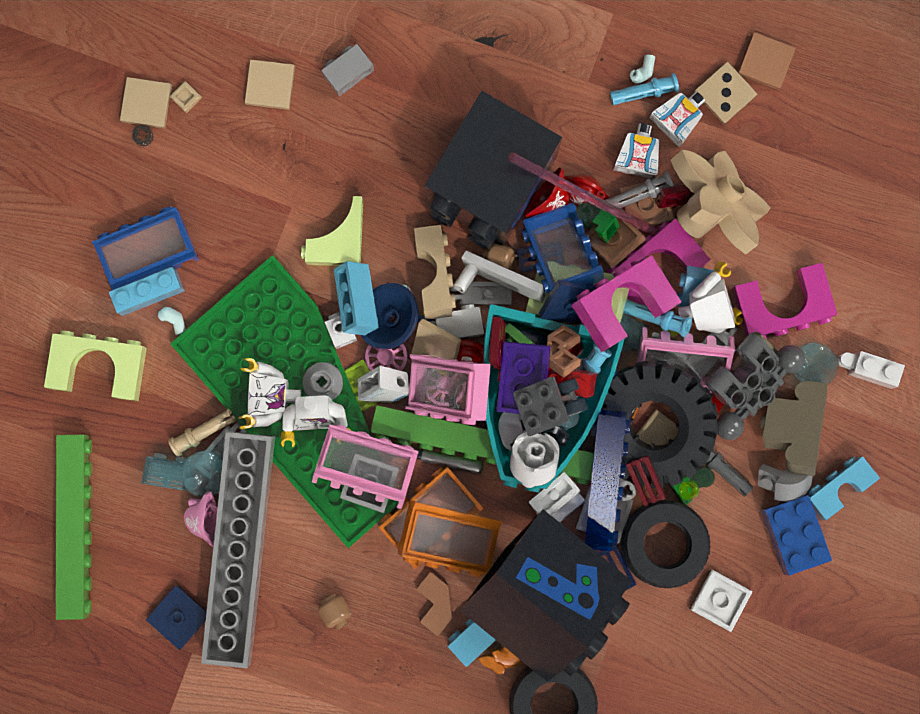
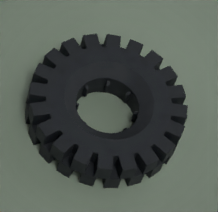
[591,360,718,488]

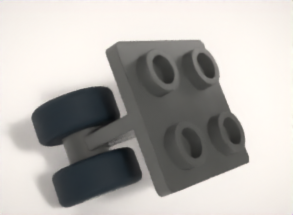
[513,377,588,436]

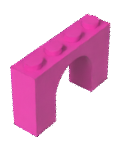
[607,219,711,320]
[572,255,681,352]
[732,263,838,339]

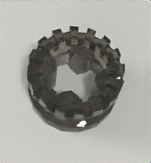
[132,125,154,147]

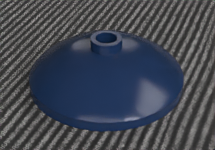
[361,283,418,350]

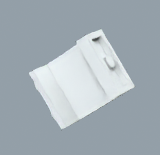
[529,472,585,522]

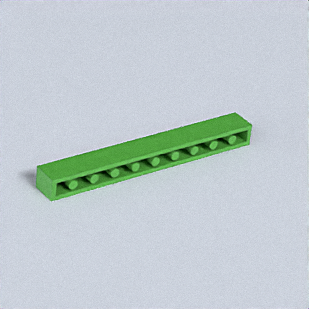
[371,406,600,485]

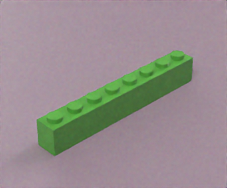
[56,435,92,620]

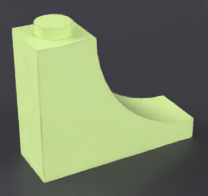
[301,196,363,266]

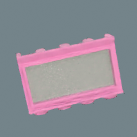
[636,327,735,394]
[406,354,490,425]
[312,424,419,509]

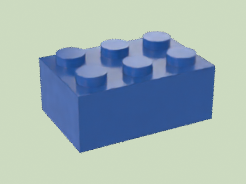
[761,495,832,576]

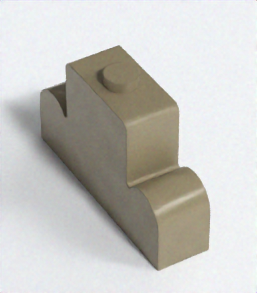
[760,381,828,476]

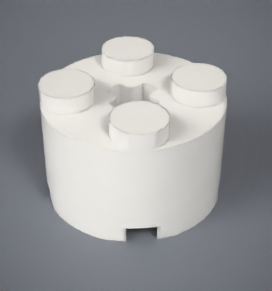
[510,432,559,488]

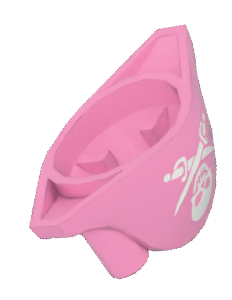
[184,491,218,547]

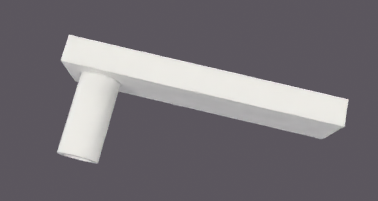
[453,251,546,303]

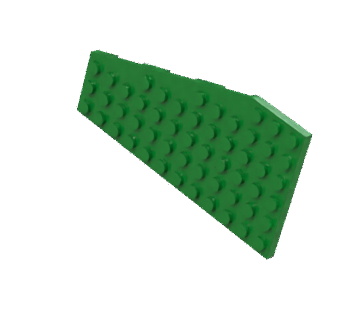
[170,255,398,548]

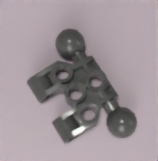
[705,332,805,440]

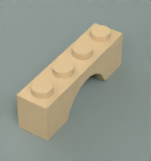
[414,225,456,320]

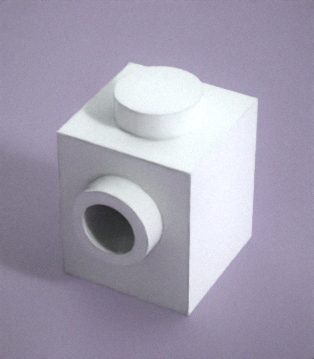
[325,312,357,349]

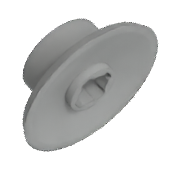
[302,362,343,400]

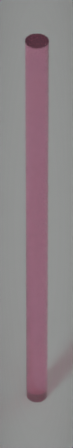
[508,152,658,236]

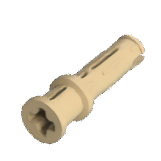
[168,409,236,457]

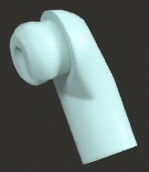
[630,55,655,84]
[158,307,186,336]

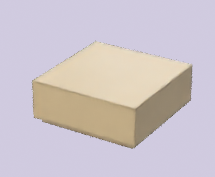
[169,81,202,113]

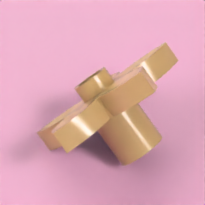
[671,150,770,254]

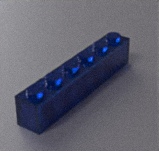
[585,410,631,552]

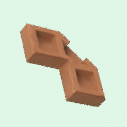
[547,324,580,377]
[416,571,452,636]

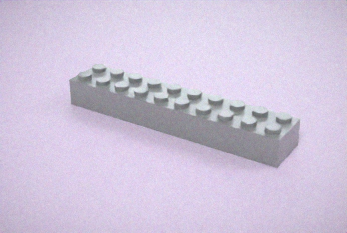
[201,431,275,668]

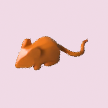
[478,645,522,674]

